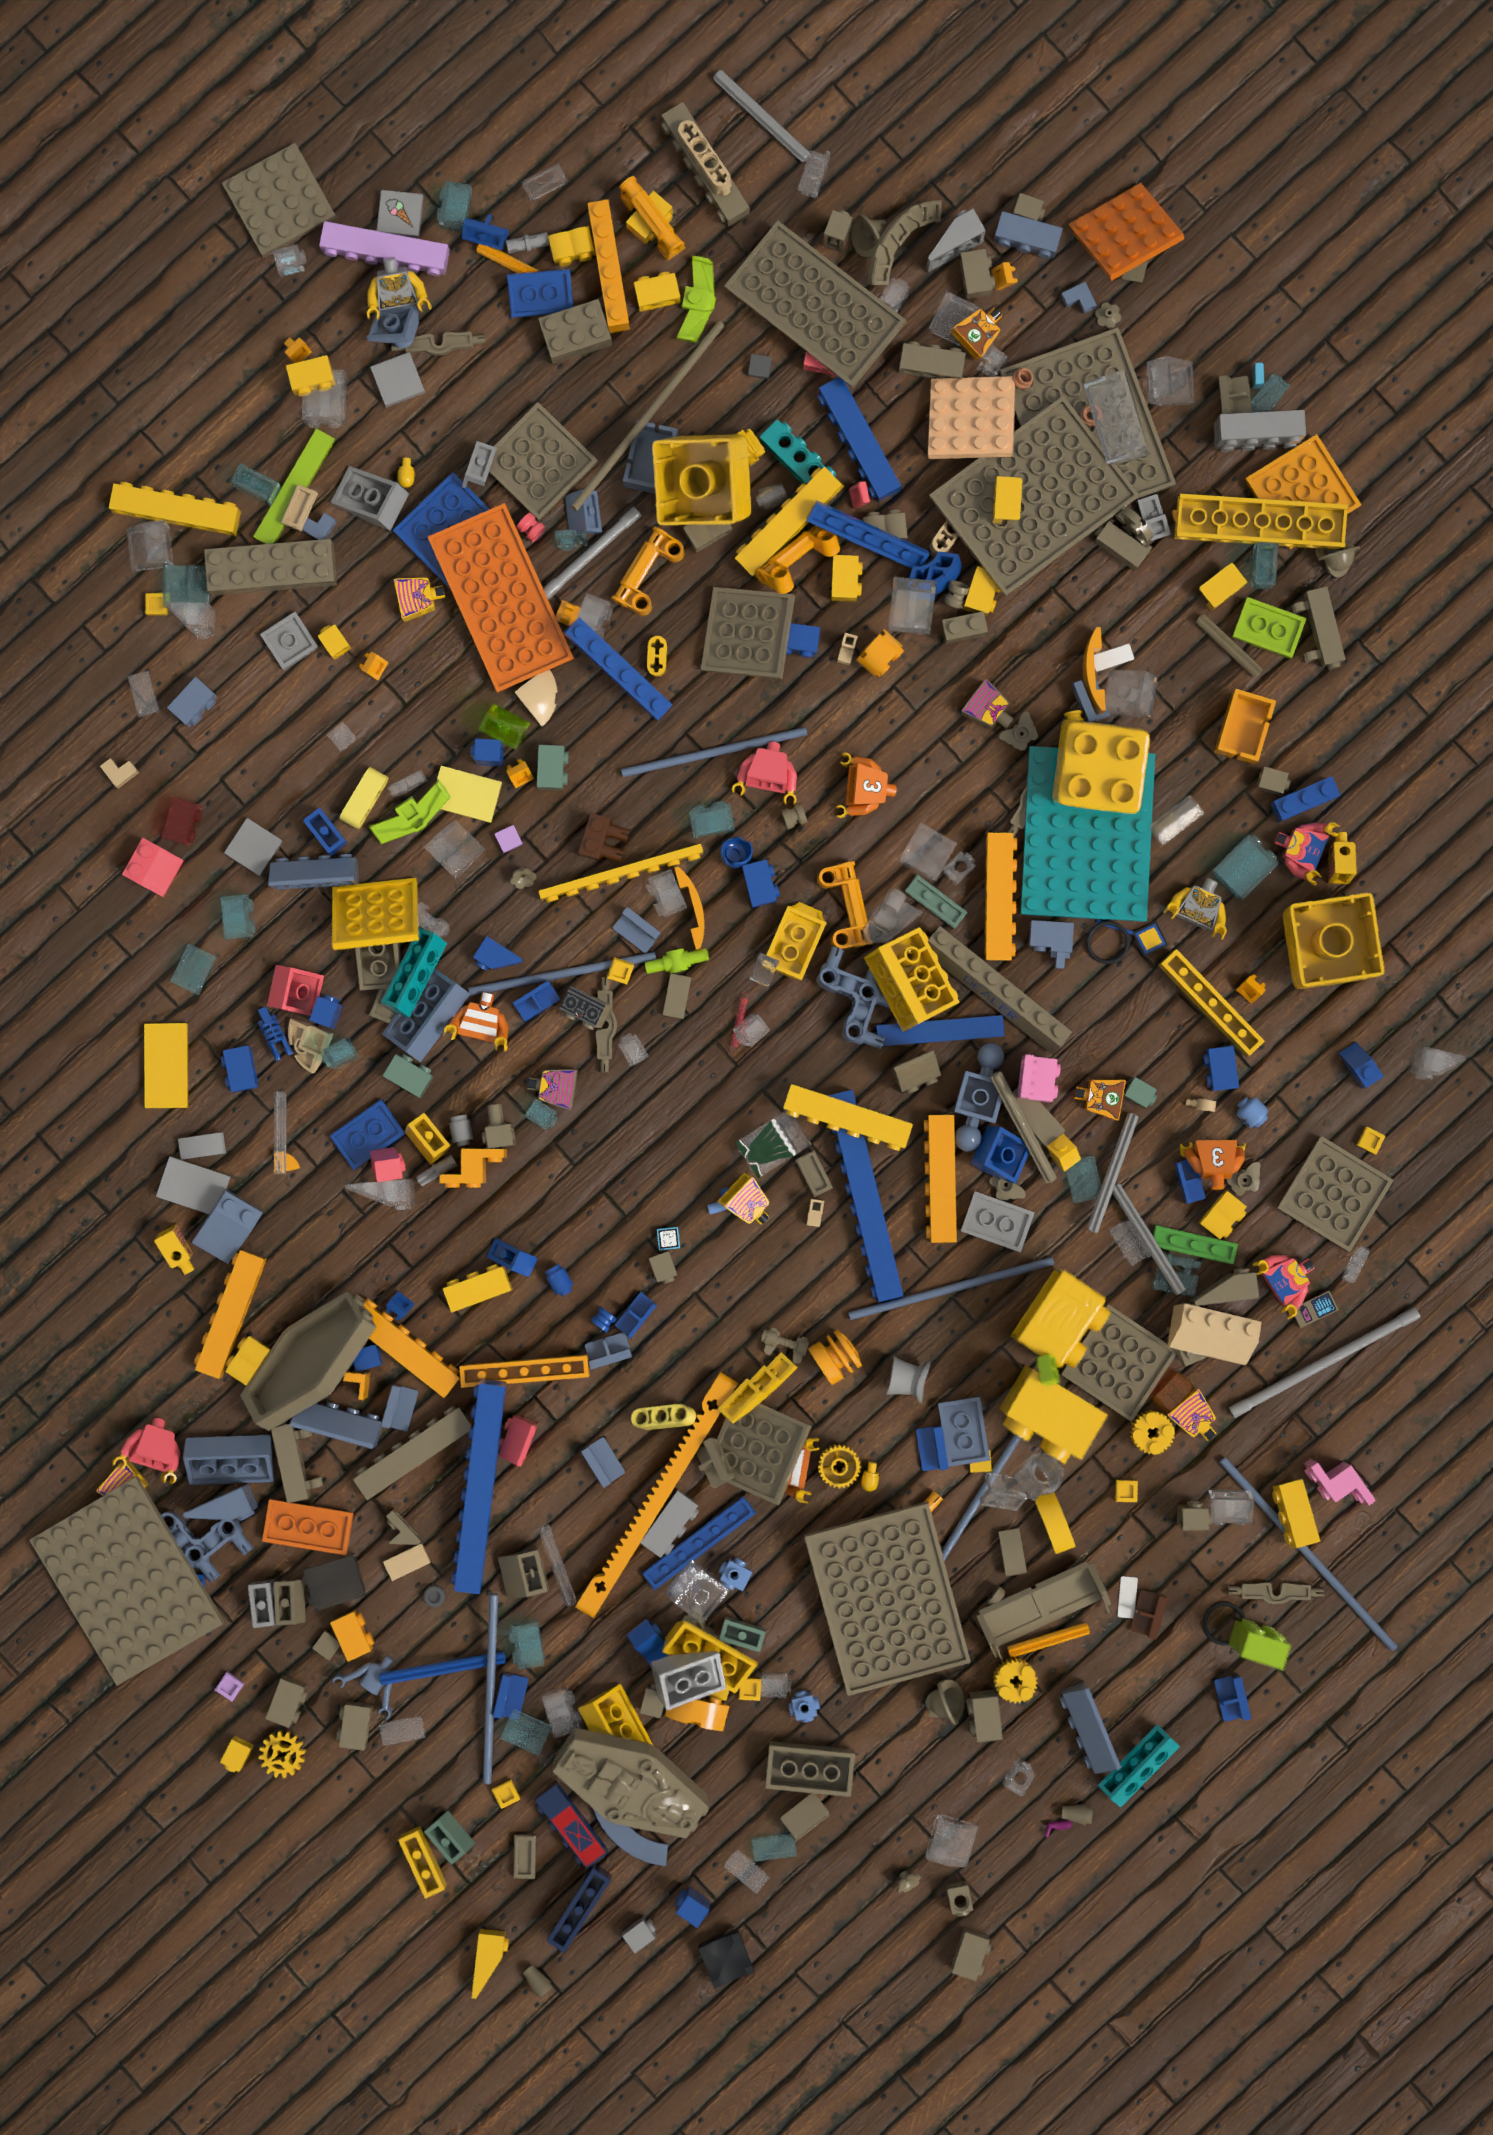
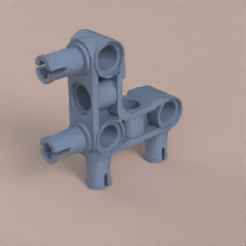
[816,946,890,1050]
[161,1510,254,1583]

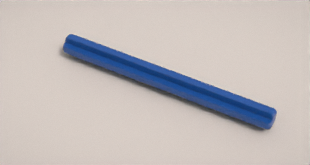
[379,1651,506,1685]

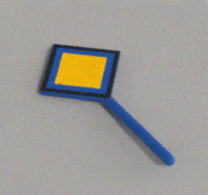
[1096,919,1168,957]

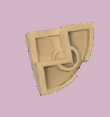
[515,670,558,727]
[288,1018,333,1074]

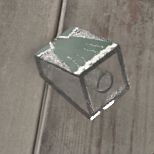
[736,1110,812,1178]

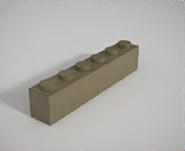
[660,102,750,227]
[353,1406,474,1500]

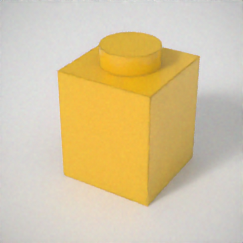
[318,624,351,660]
[1047,1134,1081,1172]
[220,1736,254,1772]

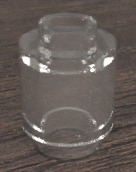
[755,483,787,510]

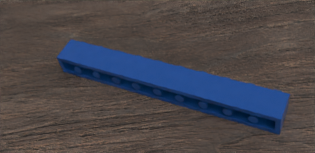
[829,1090,904,1302]
[451,1379,507,1594]

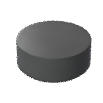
[424,1585,446,1607]

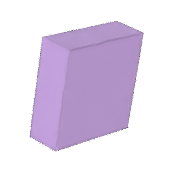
[495,825,523,853]
[215,1671,245,1702]

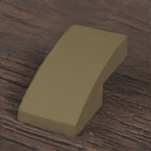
[998,1528,1027,1577]

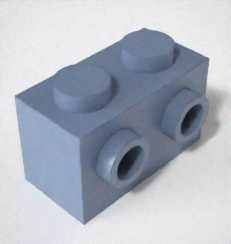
[167,677,217,728]

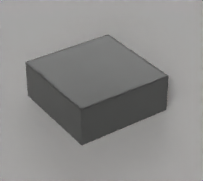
[748,354,772,380]

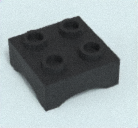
[698,1929,754,1989]

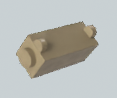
[1094,518,1152,571]

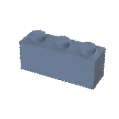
[994,211,1063,259]

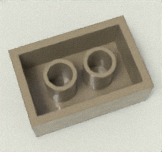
[538,299,612,364]

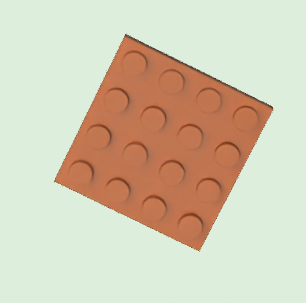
[1069,183,1184,281]

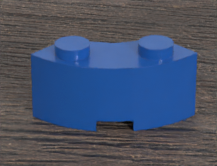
[908,551,962,598]

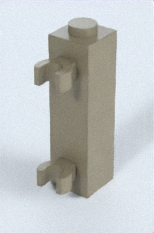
[1292,587,1346,670]
[271,1420,323,1503]

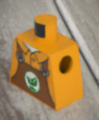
[949,308,1002,361]
[1074,1080,1126,1121]

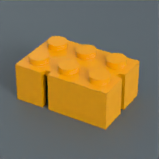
[1214,689,1276,765]

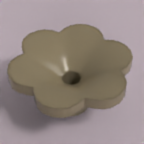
[1095,303,1121,329]
[510,867,536,889]
[897,1871,921,1892]

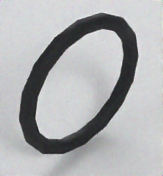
[1086,921,1130,964]
[1203,1602,1246,1645]

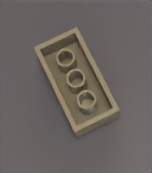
[765,1741,855,1797]

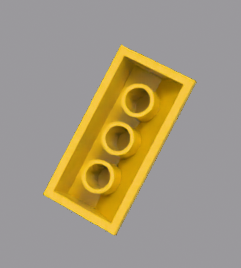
[662,1620,758,1693]
[578,1684,654,1746]

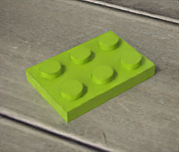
[1232,597,1307,659]

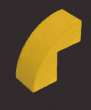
[1034,1490,1076,1554]

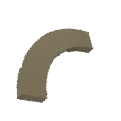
[868,200,942,285]

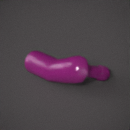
[1044,1820,1072,1838]

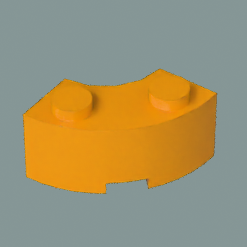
[665,1696,729,1731]

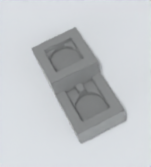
[1136,494,1171,541]
[178,1132,226,1160]

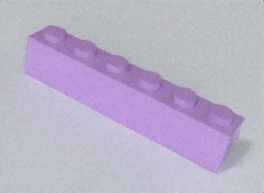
[319,221,450,276]

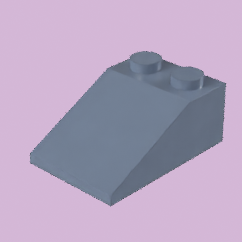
[191,1188,263,1264]
[183,1484,259,1521]

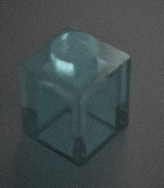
[524,1099,559,1130]

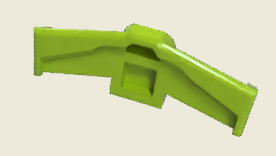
[676,256,716,343]
[369,779,451,844]

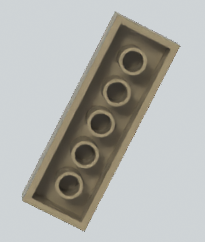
[204,539,337,596]

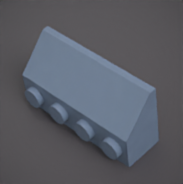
[269,854,359,890]
[382,969,470,1062]
[290,1401,383,1449]
[183,1435,274,1485]
[1059,1681,1121,1774]

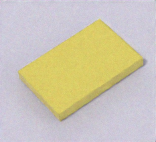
[437,766,502,823]

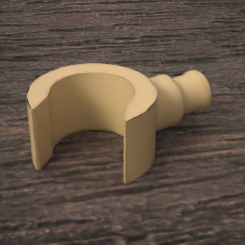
[1186,1098,1216,1112]

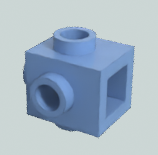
[718,1557,752,1591]
[788,1690,820,1723]

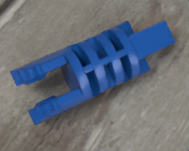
[258,1007,293,1061]

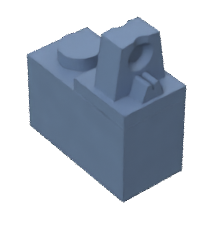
[1028,920,1074,969]

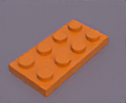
[262,1499,354,1555]

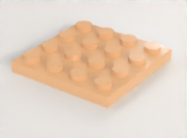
[928,376,1016,459]

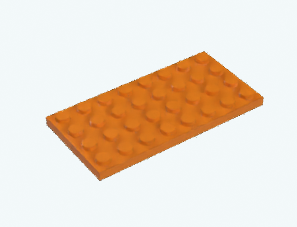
[428,503,574,693]

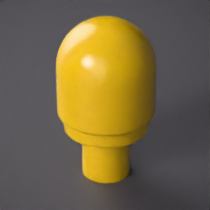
[397,458,415,488]
[861,1462,879,1492]

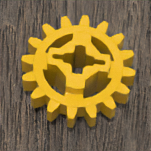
[259,1730,306,1778]

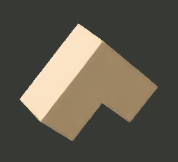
[837,633,858,666]
[100,758,139,789]
[807,1199,824,1227]

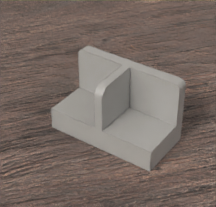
[462,441,497,489]

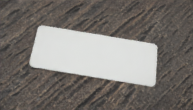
[1094,644,1134,671]
[1118,1576,1138,1618]

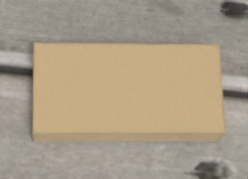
[281,484,318,531]
[383,1543,431,1581]

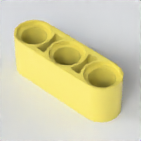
[339,767,389,830]
[631,1404,696,1430]

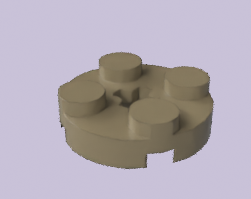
[1116,507,1153,546]

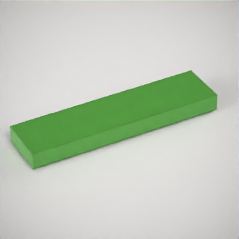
[1152,1225,1238,1264]

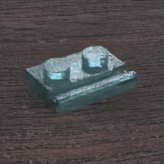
[555,529,588,550]
[170,944,217,995]
[1066,1155,1102,1204]
[500,1709,552,1756]

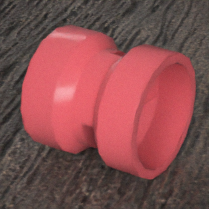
[516,513,546,542]

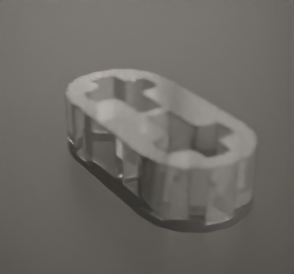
[387,770,427,798]
[1342,1245,1370,1285]

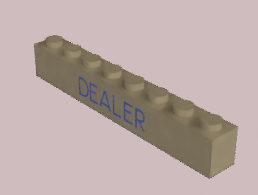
[928,926,1072,1055]

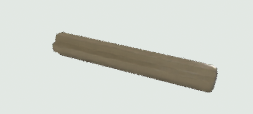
[1196,614,1263,678]

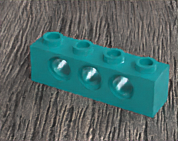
[759,419,837,485]
[381,928,447,1018]
[1098,1724,1180,1808]

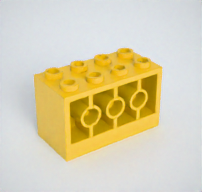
[864,927,959,1032]

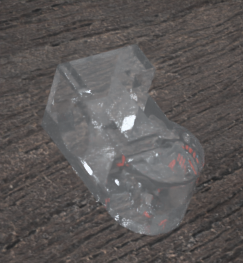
[418,902,450,938]

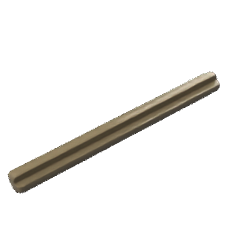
[990,1071,1056,1183]

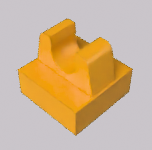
[991,262,1018,290]
[284,337,311,363]
[556,600,582,626]
[359,652,388,680]
[506,759,534,788]
[1236,974,1265,1004]

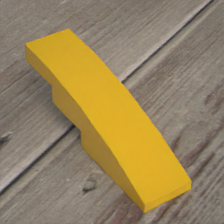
[718,1352,797,1423]

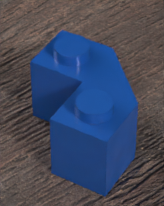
[627,1619,669,1668]

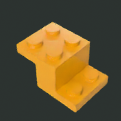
[440,1149,507,1188]

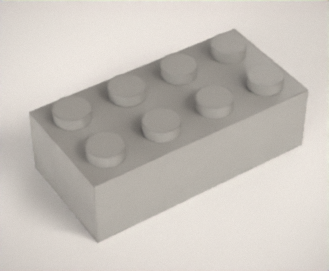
[1214,410,1306,452]

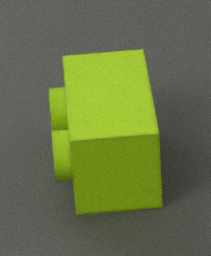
[1037,1354,1059,1386]

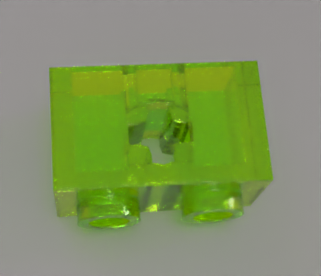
[478,704,531,750]

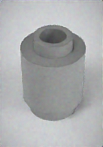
[449,1115,473,1147]

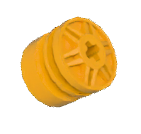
[808,1329,862,1386]

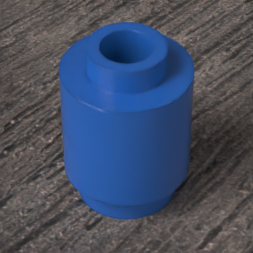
[545,1264,574,1297]

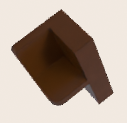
[1130,1590,1168,1640]

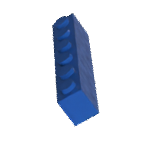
[817,377,901,502]
[563,617,672,720]

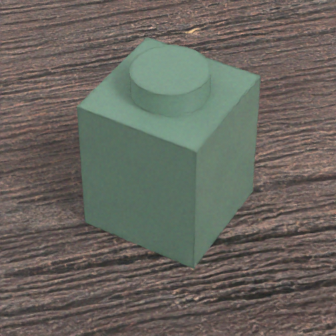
[1123,1077,1157,1108]

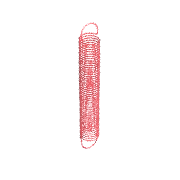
[730,992,748,1053]

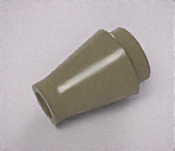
[1062,1804,1093,1826]
[523,1965,553,1999]

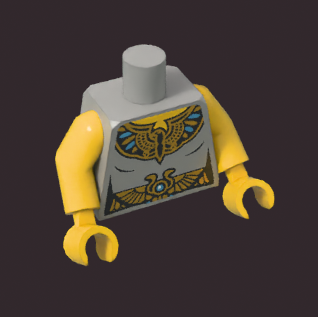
[367,257,432,321]
[1163,878,1227,940]

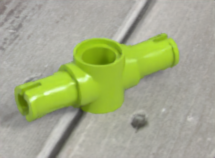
[645,948,709,974]

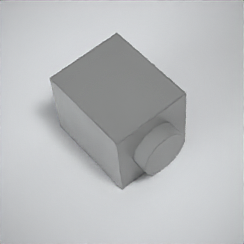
[622,1916,657,1953]

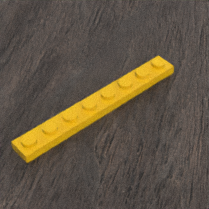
[538,844,703,903]

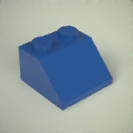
[970,1126,1029,1184]

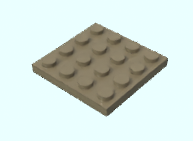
[222,143,336,257]
[489,402,598,521]
[701,587,795,679]
[1276,1136,1394,1252]
[1061,1304,1177,1422]
[704,1403,811,1505]

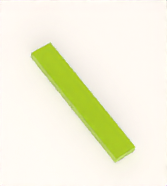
[253,428,335,544]

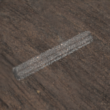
[274,1091,286,1175]
[539,1525,577,1606]

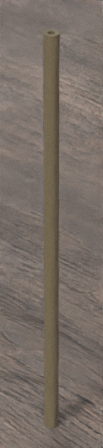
[570,321,724,512]

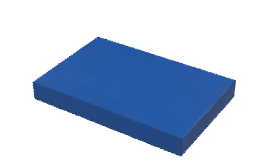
[507,269,574,318]
[329,1099,406,1170]

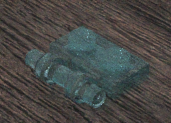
[1152,1253,1201,1297]

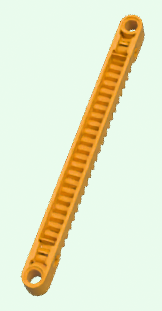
[575,1372,738,1618]

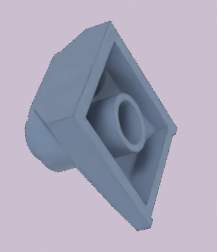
[367,305,419,349]

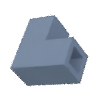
[1060,282,1097,314]
[302,513,337,540]

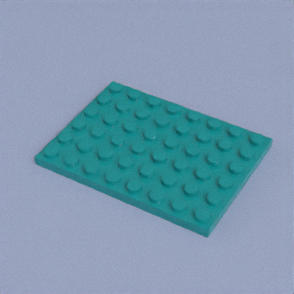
[1020,746,1155,922]

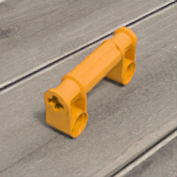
[619,176,685,261]
[755,525,840,594]
[611,526,684,616]
[817,861,873,950]

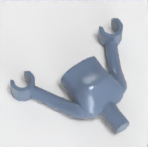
[332,1655,393,1720]

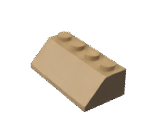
[1167,1303,1261,1365]

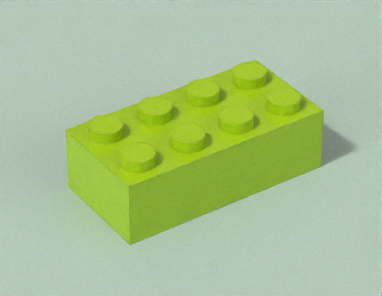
[1229,1618,1291,1670]

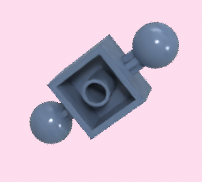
[953,1043,1005,1152]

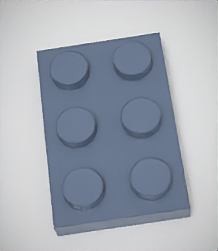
[938,1397,990,1467]

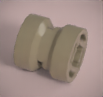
[944,581,970,608]
[781,803,808,830]

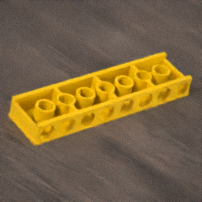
[1175,494,1348,550]

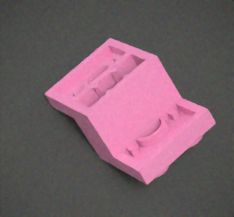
[1017,1054,1060,1103]
[1303,1459,1376,1505]

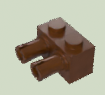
[579,813,630,863]

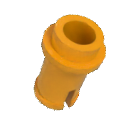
[924,1491,943,1513]

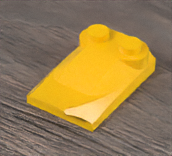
[762,902,827,981]

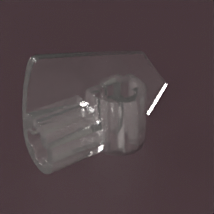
[862,888,923,943]

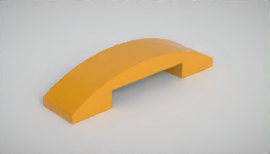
[1083,627,1106,715]
[675,867,705,950]

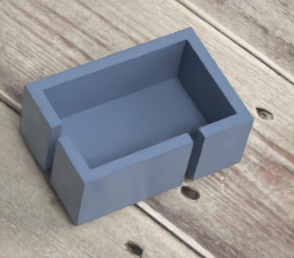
[623,420,678,494]

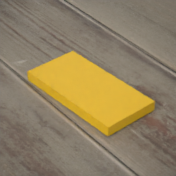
[144,1023,188,1108]

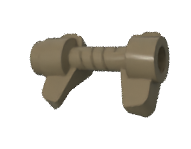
[761,1328,809,1363]

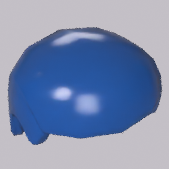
[720,836,753,868]

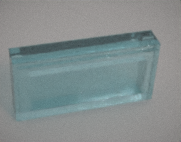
[1251,373,1290,413]
[752,1834,797,1861]

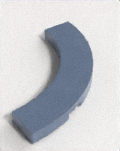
[594,1810,668,1866]

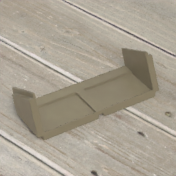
[976,1562,1111,1662]

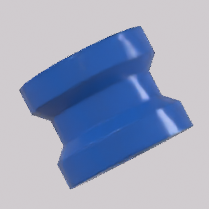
[591,1306,617,1332]

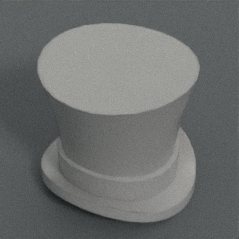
[886,1356,931,1404]

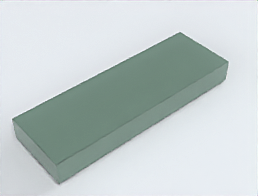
[904,874,968,930]

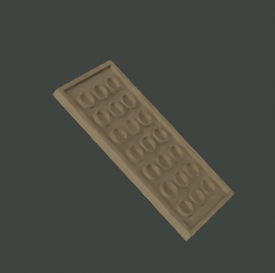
[725,220,907,388]

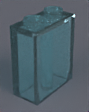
[1210,834,1279,901]

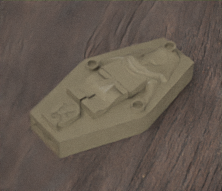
[240,1292,376,1431]
[553,1728,709,1838]

